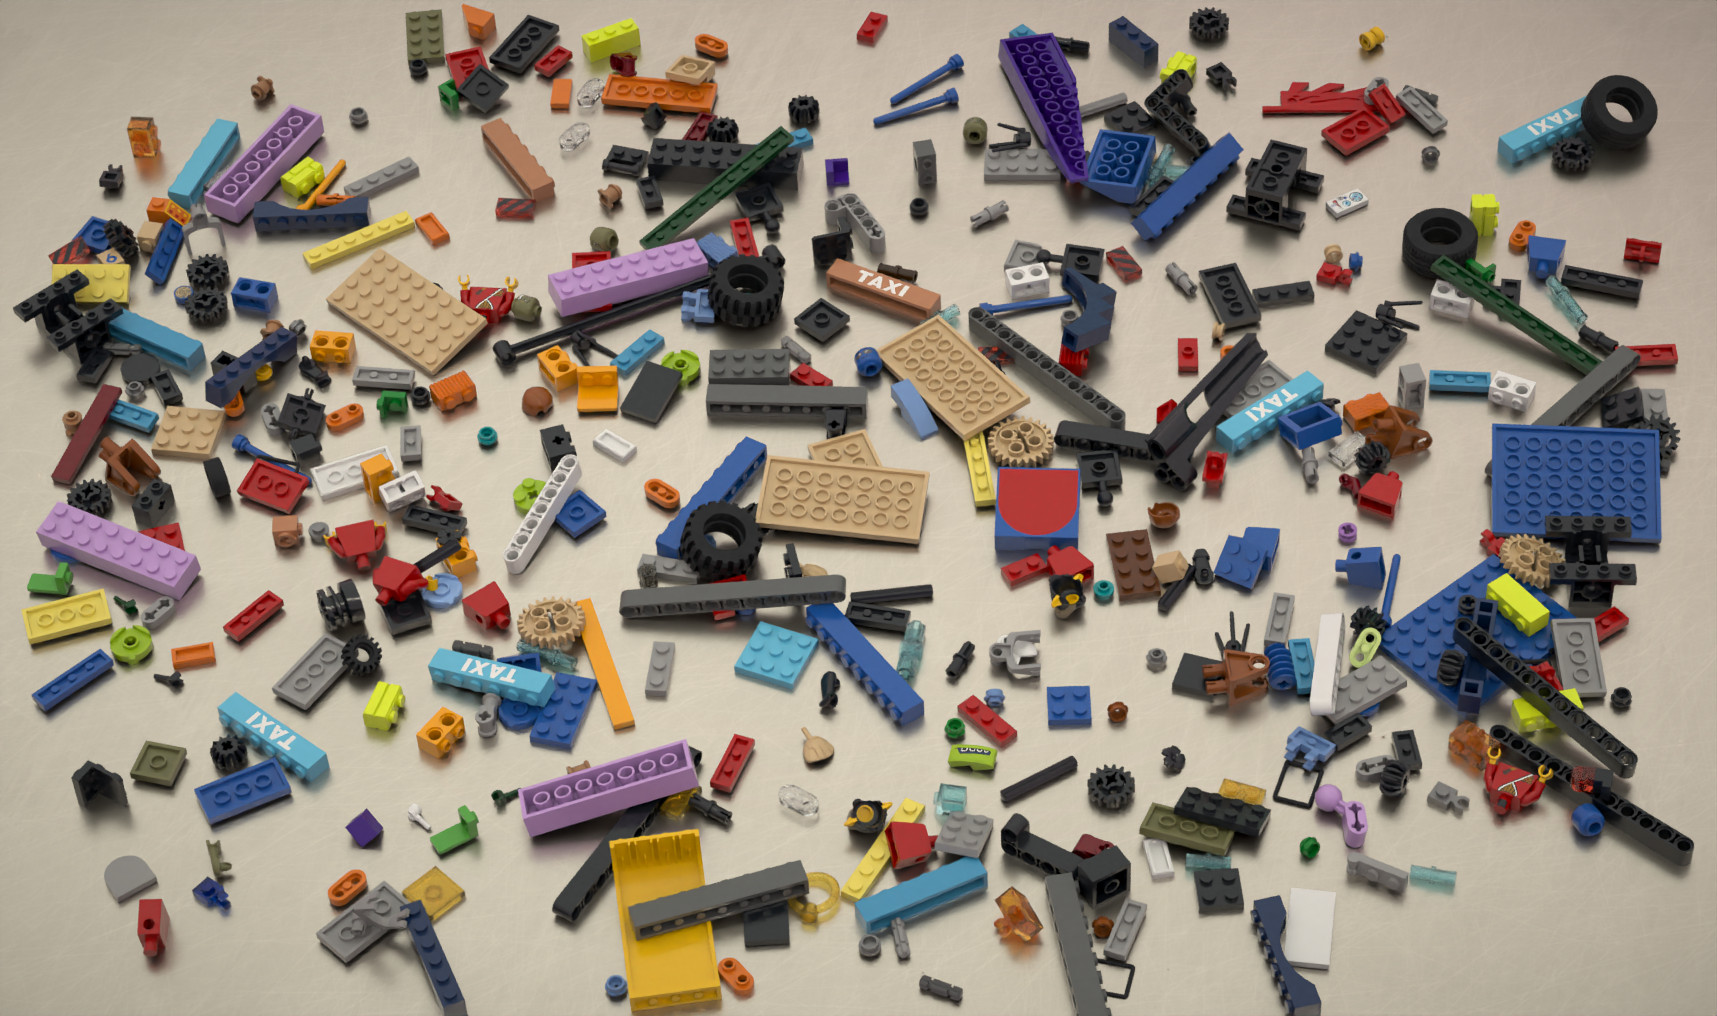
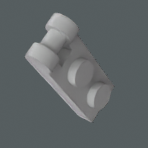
[1346,852,1409,893]

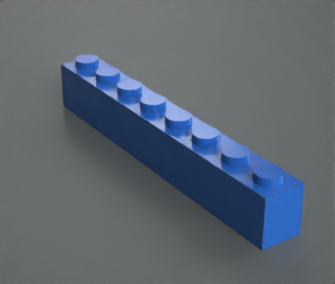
[1131,132,1244,241]
[655,436,767,560]
[805,603,924,726]

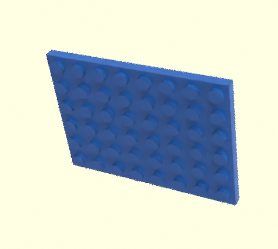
[1492,423,1662,543]
[1378,554,1577,718]

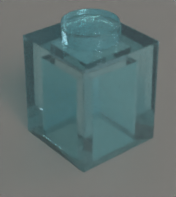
[933,783,967,815]

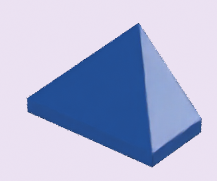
[497,653,542,672]

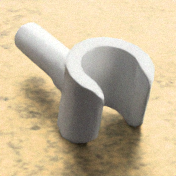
[408,803,431,830]

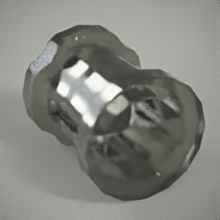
[638,564,658,589]

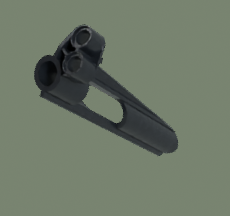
[1145,333,1268,491]

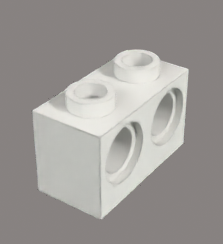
[1005,262,1049,299]
[1429,279,1474,318]
[1488,370,1536,412]
[379,470,426,513]

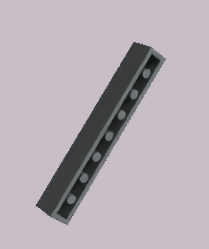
[706,384,868,418]
[628,860,810,941]
[1045,872,1112,1016]

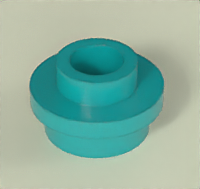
[477,427,498,445]
[1093,580,1114,600]

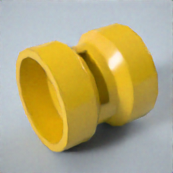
[1359,26,1385,51]

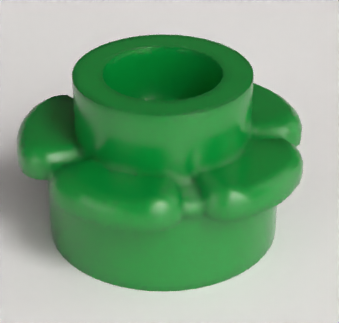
[944,718,965,738]
[1300,837,1320,858]

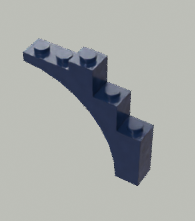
[1061,267,1117,353]

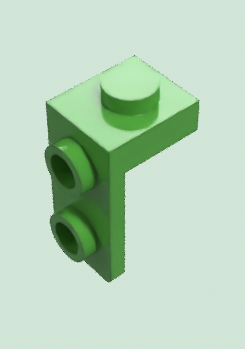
[27,562,73,595]
[430,805,479,854]

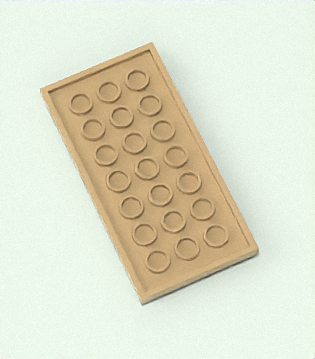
[326,248,488,376]
[877,315,1031,441]
[755,455,930,544]

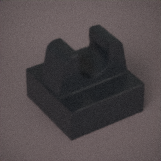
[641,102,666,129]

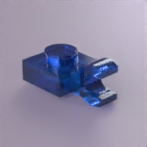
[192,877,231,909]

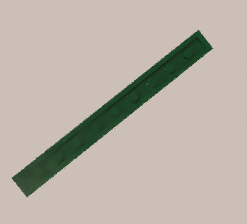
[639,126,794,250]
[1430,255,1603,375]

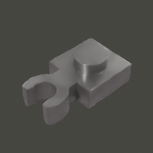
[1427,781,1470,814]

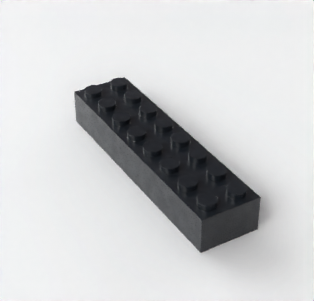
[647,138,804,190]

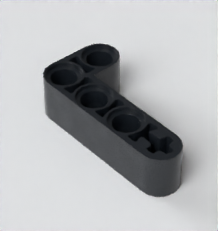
[1001,813,1083,881]

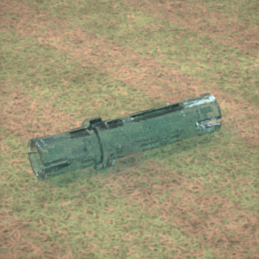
[1144,144,1175,188]
[1546,276,1588,324]
[517,639,578,670]

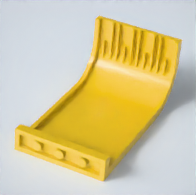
[609,829,722,1012]

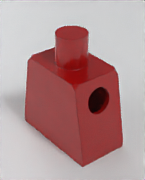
[1357,471,1403,519]
[1047,545,1094,584]
[461,581,511,630]
[885,821,938,869]
[137,899,170,956]

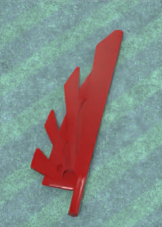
[1262,82,1410,113]

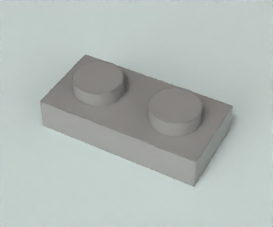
[400,425,422,461]

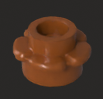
[1107,701,1128,722]
[1092,916,1114,938]

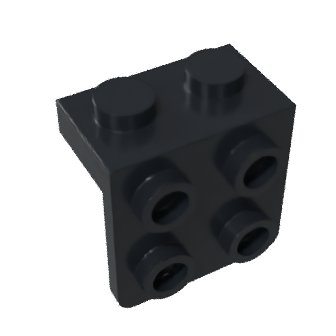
[811,216,854,267]
[71,760,128,808]

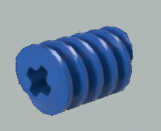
[1264,643,1297,690]

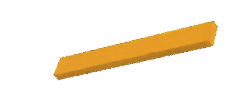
[576,598,635,730]

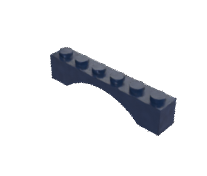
[253,197,371,231]
[205,327,297,408]
[1457,598,1498,714]
[1250,895,1322,1016]
[400,899,468,1016]

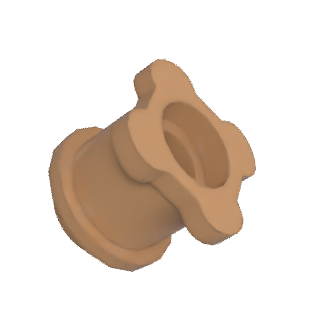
[251,76,275,100]
[598,184,622,209]
[260,320,284,340]
[62,411,82,437]

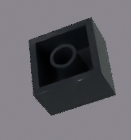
[1078,845,1131,910]

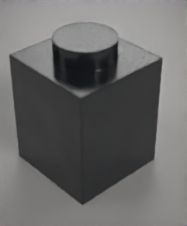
[289,434,323,468]

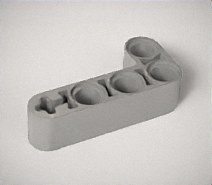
[824,193,886,253]

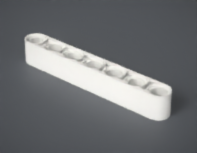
[503,454,582,574]
[1310,613,1345,716]

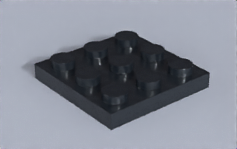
[1325,310,1408,374]

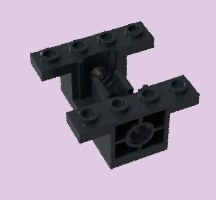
[1226,139,1324,231]
[13,269,124,365]
[1544,516,1637,608]

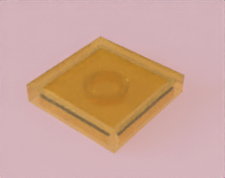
[402,866,465,921]

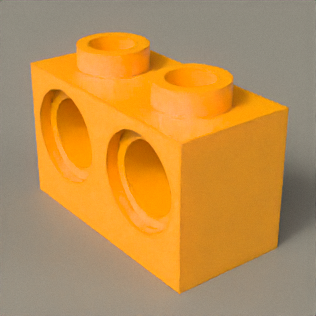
[310,330,356,364]
[537,345,578,392]
[360,453,395,503]
[435,530,478,578]
[416,707,465,759]

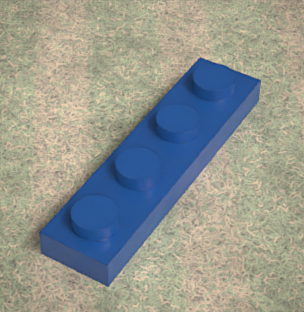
[145,218,183,285]
[31,649,114,711]

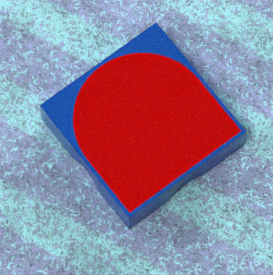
[994,467,1081,551]

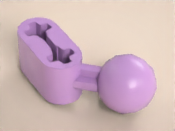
[1315,784,1368,848]

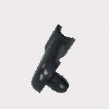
[299,356,331,388]
[1192,549,1214,585]
[819,671,840,709]

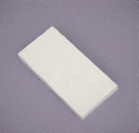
[310,445,400,501]
[1284,888,1336,970]

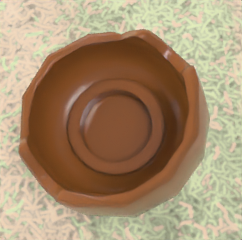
[522,386,553,416]
[1147,502,1180,529]

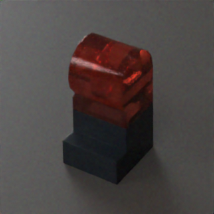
[1570,766,1614,800]

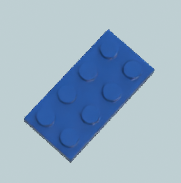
[529,672,598,750]
[194,757,292,825]

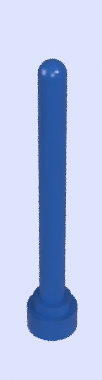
[890,54,964,104]
[873,88,959,125]
[979,295,1072,315]
[232,434,312,485]
[1381,554,1401,630]

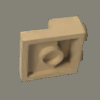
[665,55,715,85]

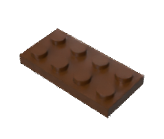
[1106,529,1161,601]

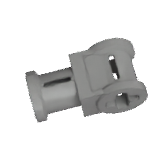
[475,693,501,737]

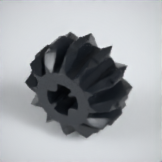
[788,95,820,125]
[707,116,739,143]
[1355,440,1390,476]
[1350,605,1387,642]
[1436,649,1466,687]
[210,734,248,771]
[1379,759,1411,798]

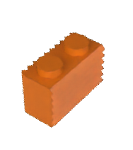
[429,370,477,412]
[1343,392,1389,432]

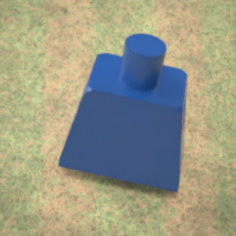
[1527,235,1566,278]
[1234,527,1280,572]
[1335,547,1386,589]

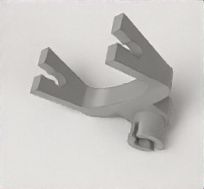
[182,203,226,255]
[989,630,1041,677]
[351,890,410,937]

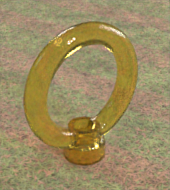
[788,872,840,923]

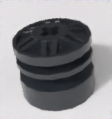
[316,579,366,631]

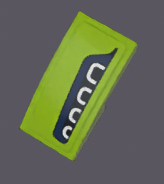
[947,744,998,771]

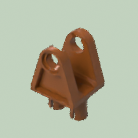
[1365,405,1433,459]
[99,436,161,497]
[1202,649,1270,706]

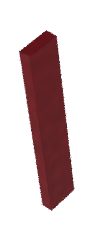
[51,384,122,485]

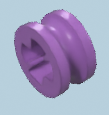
[1338,522,1357,542]

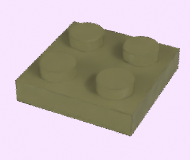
[130,740,187,786]

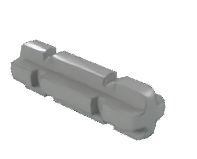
[780,336,811,364]
[891,917,911,959]

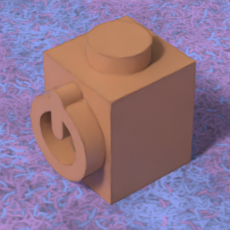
[272,515,303,547]

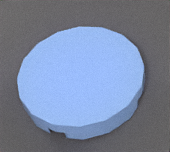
[421,573,463,609]

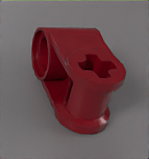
[610,52,637,76]
[1072,834,1114,860]

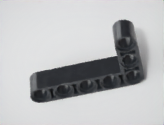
[1144,69,1211,156]

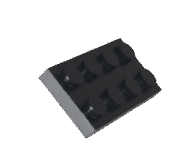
[489,15,560,74]
[1199,263,1262,329]
[1173,787,1271,837]

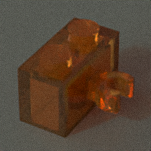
[127,117,161,158]
[1448,720,1500,771]
[994,886,1044,942]

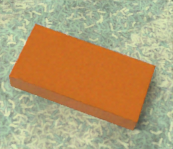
[550,79,573,109]
[415,212,450,246]
[171,642,216,669]

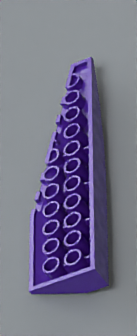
[998,32,1089,183]

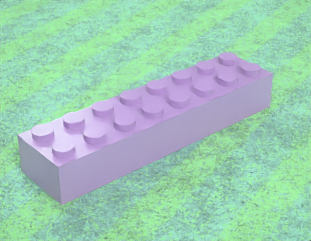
[204,104,324,223]
[548,238,708,317]
[36,501,201,601]
[518,739,699,837]

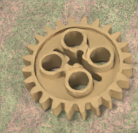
[988,416,1054,468]
[1499,534,1566,588]
[517,596,586,649]

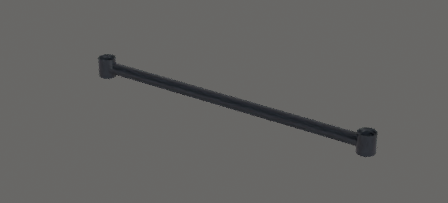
[493,244,786,366]

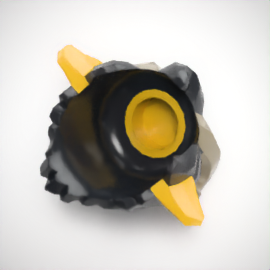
[1049,574,1086,619]
[844,799,893,834]

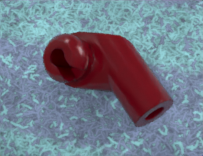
[1339,473,1361,499]

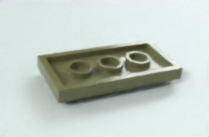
[405,9,445,66]
[1139,802,1237,857]

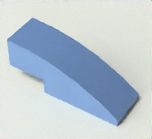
[891,378,939,440]

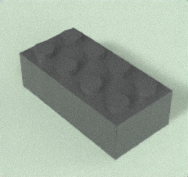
[708,349,791,386]

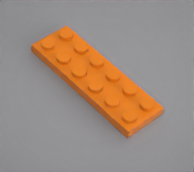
[601,74,718,114]

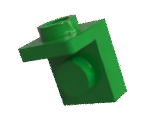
[438,78,459,111]
[1465,258,1496,284]
[376,391,409,418]

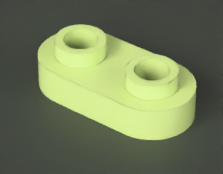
[1349,628,1381,668]

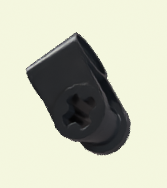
[825,409,847,439]

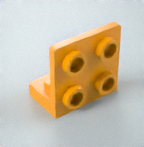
[577,366,619,412]

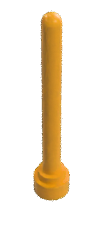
[295,159,346,210]

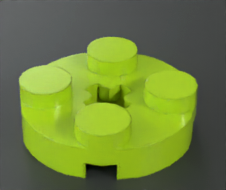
[661,350,701,386]
[513,478,546,515]
[110,625,153,665]

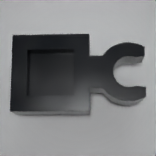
[1206,62,1237,91]
[99,164,123,189]

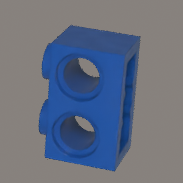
[231,277,278,313]

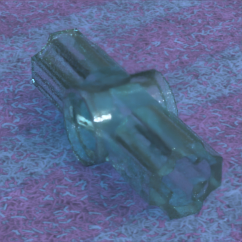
[896,620,926,681]

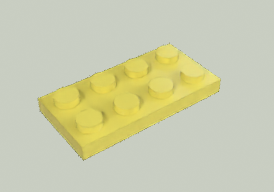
[51,264,131,304]
[21,588,112,645]

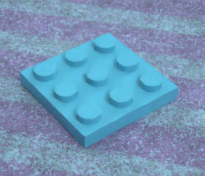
[734,621,819,690]

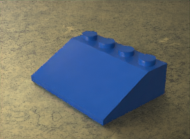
[1080,129,1157,204]

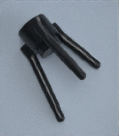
[989,123,1031,153]
[1375,300,1423,329]
[570,330,618,366]
[1215,611,1250,658]

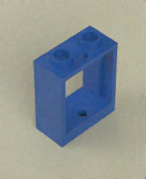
[1277,402,1343,450]

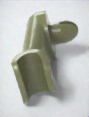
[206,840,232,877]

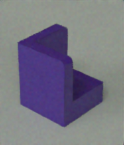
[825,158,849,186]
[345,808,383,847]

